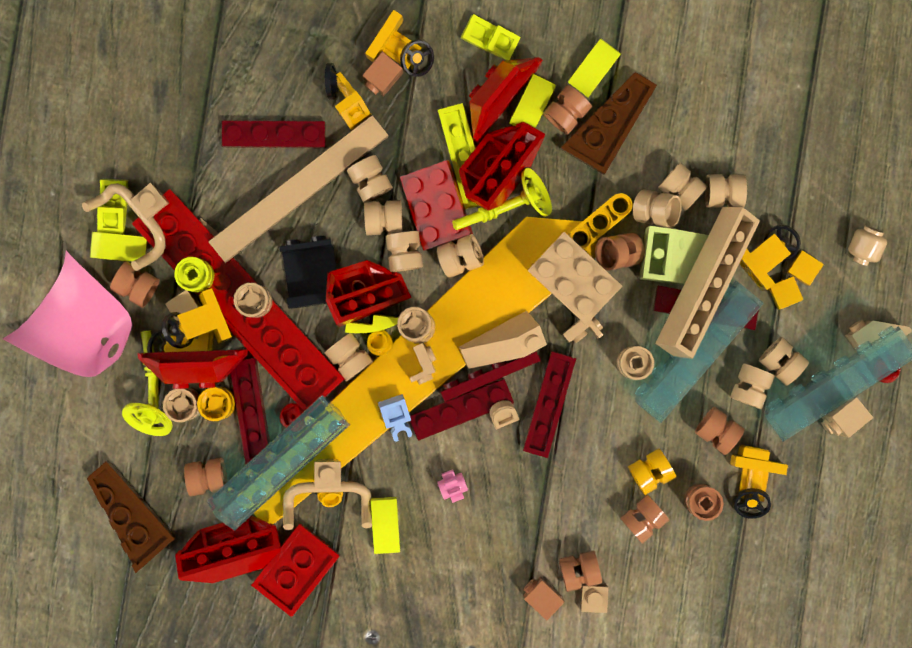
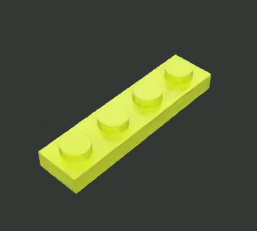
[438,103,479,210]

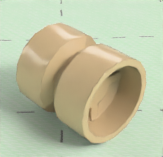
[347,155,393,203]
[658,162,707,211]
[705,174,747,208]
[633,189,682,228]
[364,200,403,236]
[386,231,423,272]
[437,234,484,278]
[234,283,272,318]
[397,307,435,344]
[325,333,373,382]
[759,337,809,386]
[617,346,654,380]
[730,363,775,410]
[163,388,200,422]

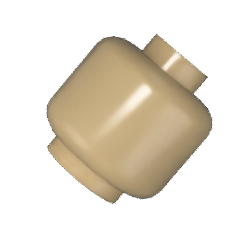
[848,226,887,266]

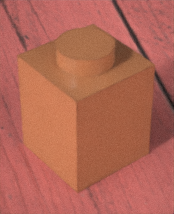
[362,52,403,96]
[523,576,565,621]

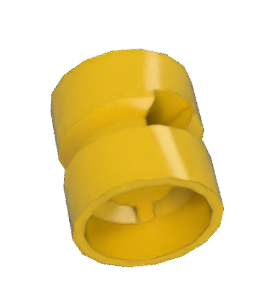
[197,386,236,421]
[627,448,676,495]

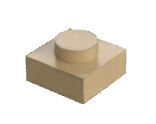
[581,584,608,613]

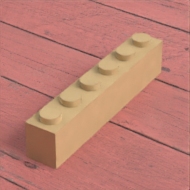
[655,207,760,359]

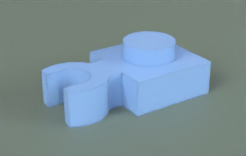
[378,394,412,442]

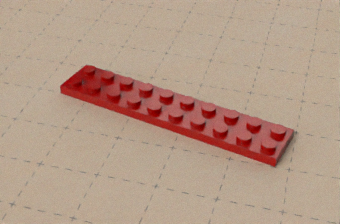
[132,189,345,414]

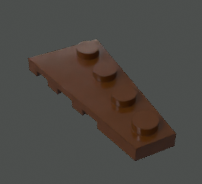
[560,72,657,175]
[87,460,176,573]

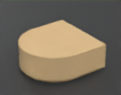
[489,401,520,430]

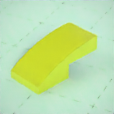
[460,14,521,60]
[568,39,621,97]
[509,74,556,128]
[97,179,128,234]
[90,232,147,262]
[345,314,399,333]
[371,497,400,554]

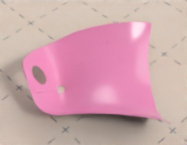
[3,250,132,377]

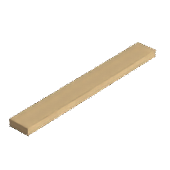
[209,115,388,263]

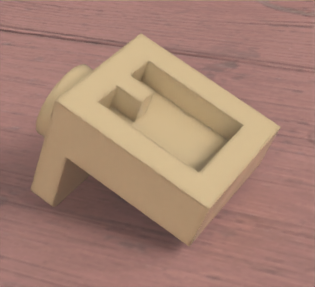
[561,317,603,343]

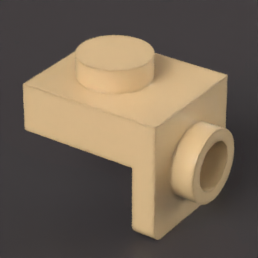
[410,343,436,385]

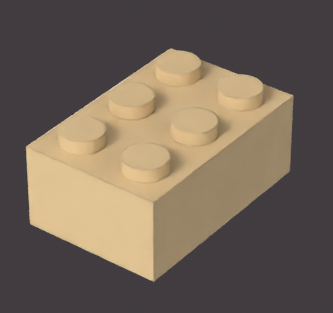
[528,232,622,325]

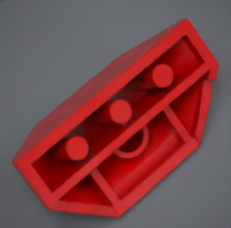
[469,57,543,144]
[459,122,545,211]
[326,260,412,327]
[137,350,248,389]
[175,515,281,583]

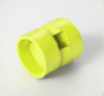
[174,257,215,292]

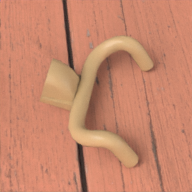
[82,183,169,271]
[283,459,372,530]

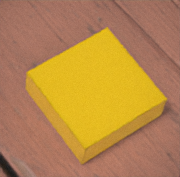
[787,250,824,286]
[769,276,803,310]
[738,445,770,461]

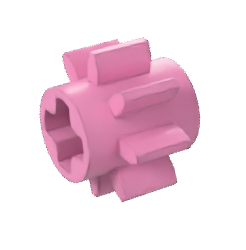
[437,469,468,503]

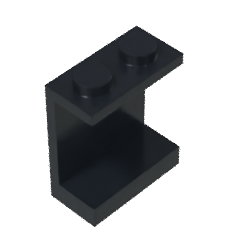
[279,236,337,309]

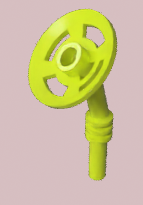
[452,168,552,230]
[122,330,173,436]

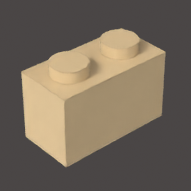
[819,395,873,438]

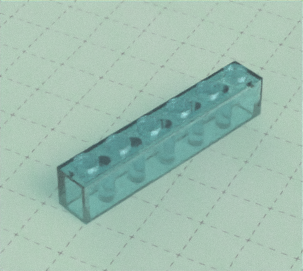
[635,281,764,423]
[765,326,912,442]
[207,395,350,531]

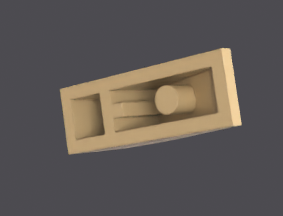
[459,311,547,369]

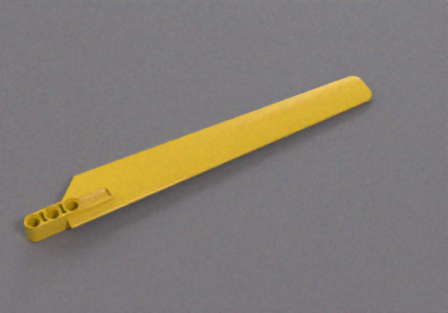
[240,193,632,524]

